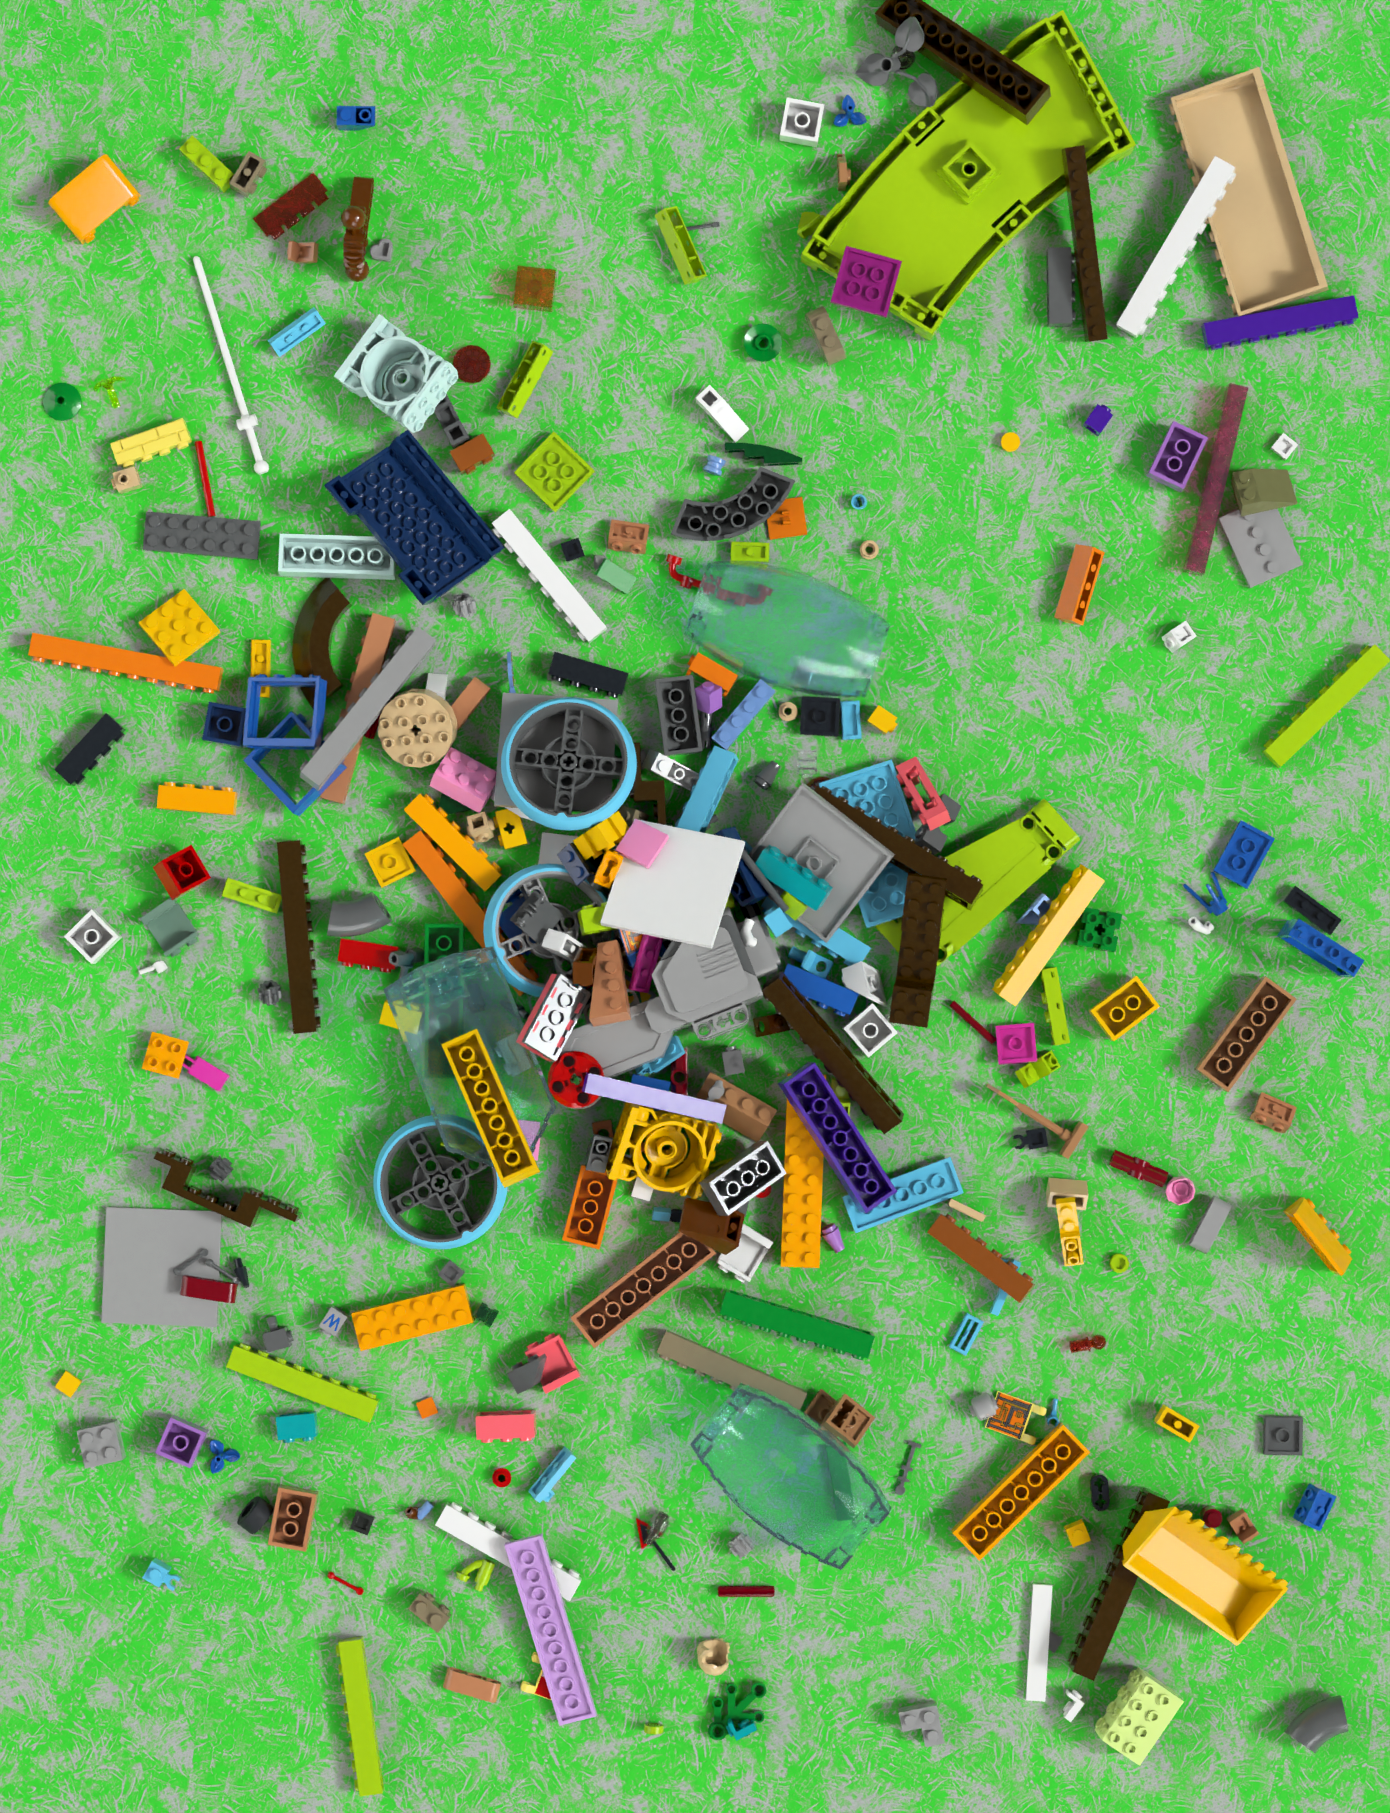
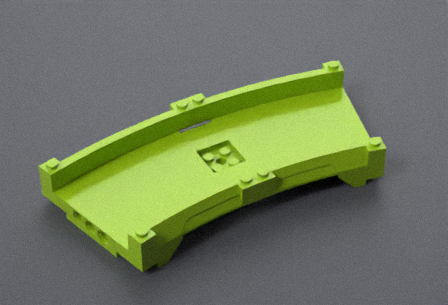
[800,10,1136,341]

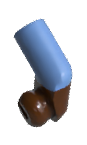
[405,1500,434,1520]

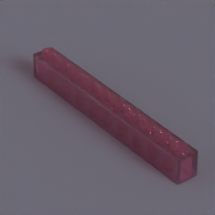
[1183,383,1248,576]

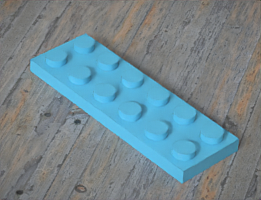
[842,1157,964,1233]

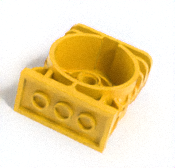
[605,1102,722,1200]

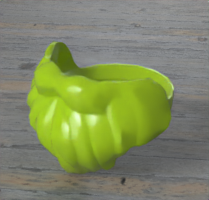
[797,212,825,239]

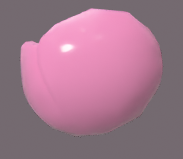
[1165,1176,1195,1205]

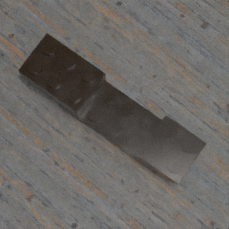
[630,742,666,825]
[889,873,947,1028]
[154,1148,302,1228]

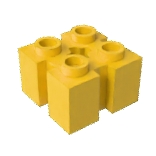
[573,811,629,860]

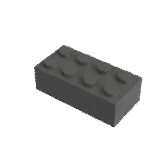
[699,1141,787,1216]

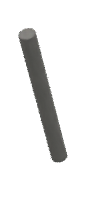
[741,849,789,913]

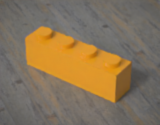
[157,782,238,816]

